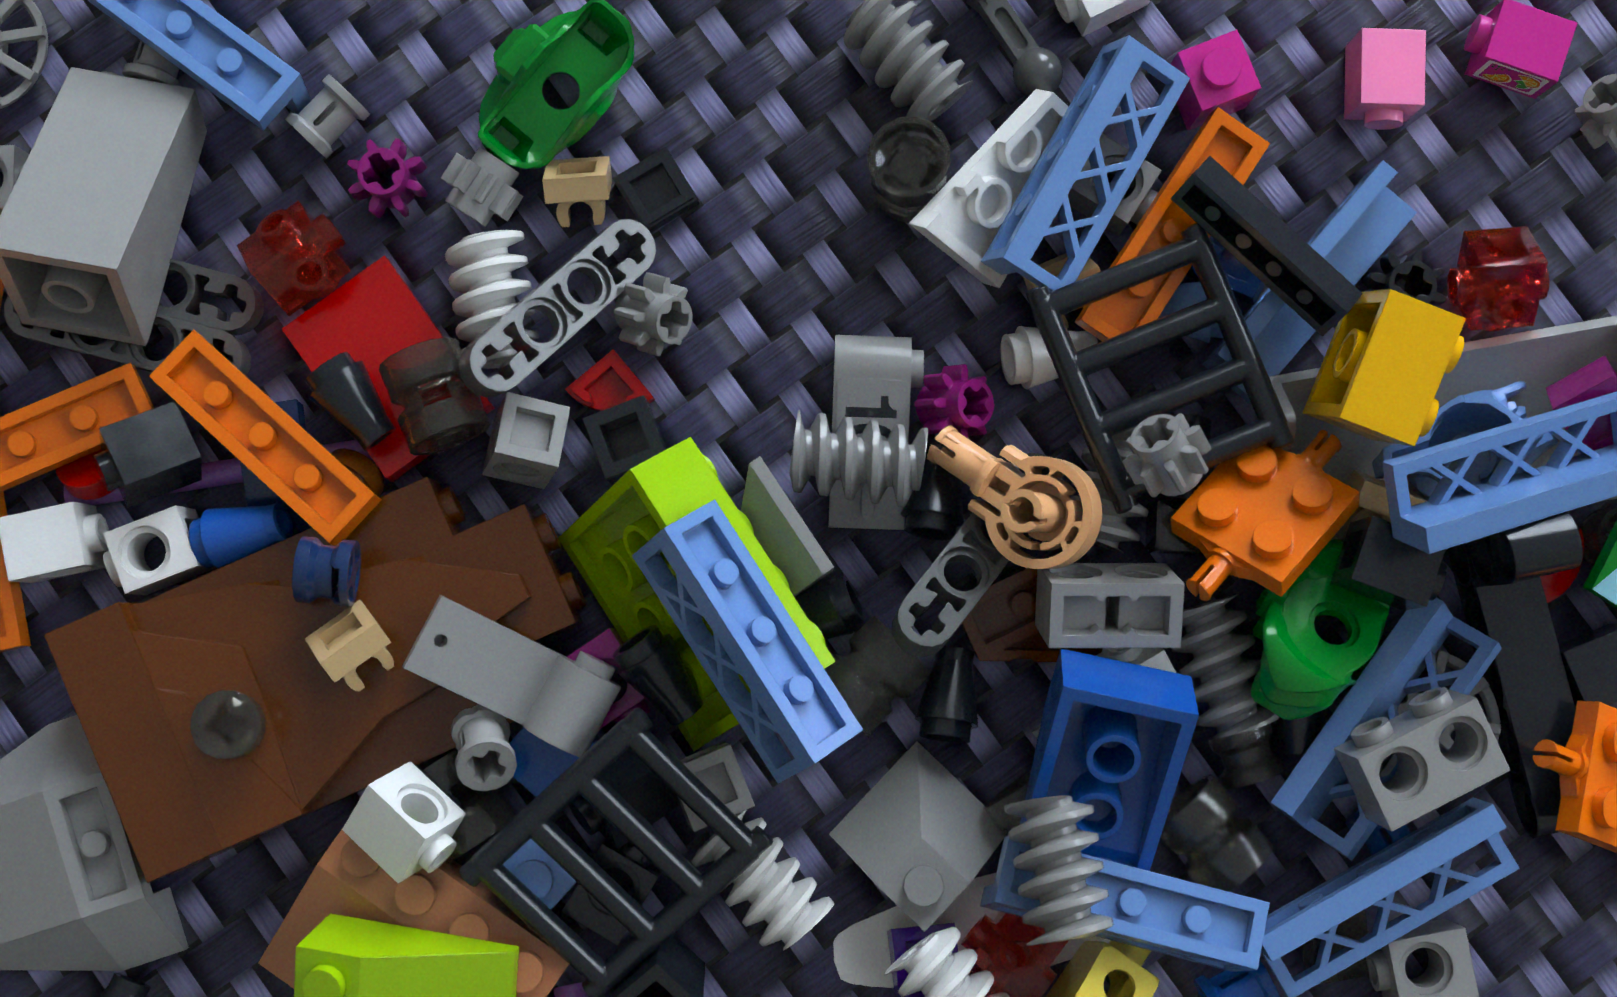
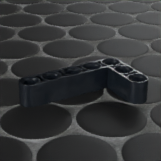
[1448,512,1583,839]

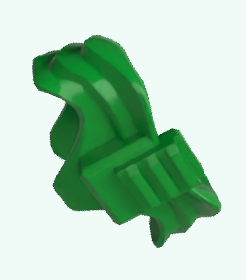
[478,0,634,169]
[1251,538,1391,720]

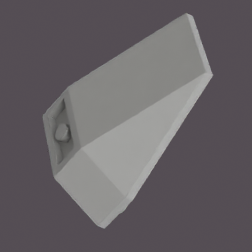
[0,715,189,971]

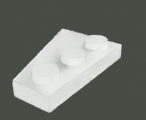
[909,89,1069,288]

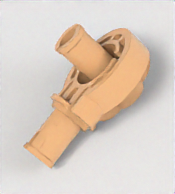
[927,425,1102,569]

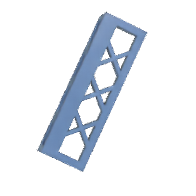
[87,0,311,131]
[981,35,1190,292]
[1203,160,1417,404]
[1382,391,1617,554]
[632,499,863,783]
[1271,597,1502,861]
[1261,797,1520,997]
[980,835,1270,972]

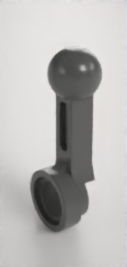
[965,0,1063,97]

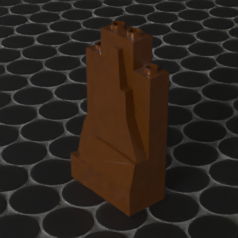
[44,477,586,883]

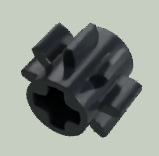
[1362,250,1447,307]

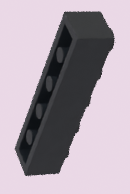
[1170,156,1363,336]

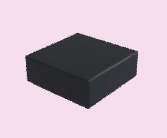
[612,147,699,233]

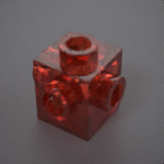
[237,200,351,316]
[1447,226,1549,331]
[961,912,1069,997]

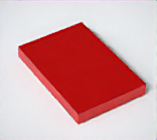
[282,255,495,482]

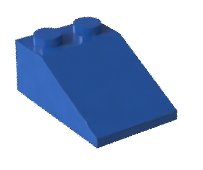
[1020,648,1199,871]

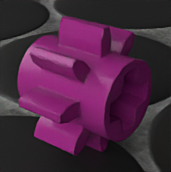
[347,138,428,219]
[914,364,994,438]

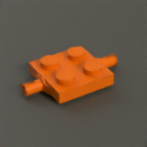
[1171,430,1360,601]
[1533,701,1617,853]

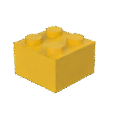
[1303,289,1466,446]

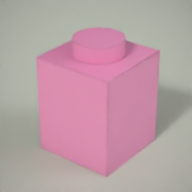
[1344,28,1426,130]

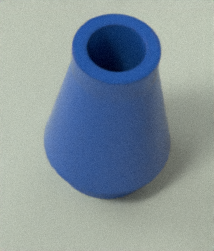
[189,502,293,569]

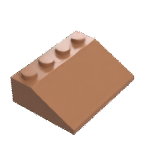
[258,828,569,997]

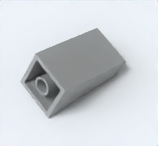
[0,67,207,346]

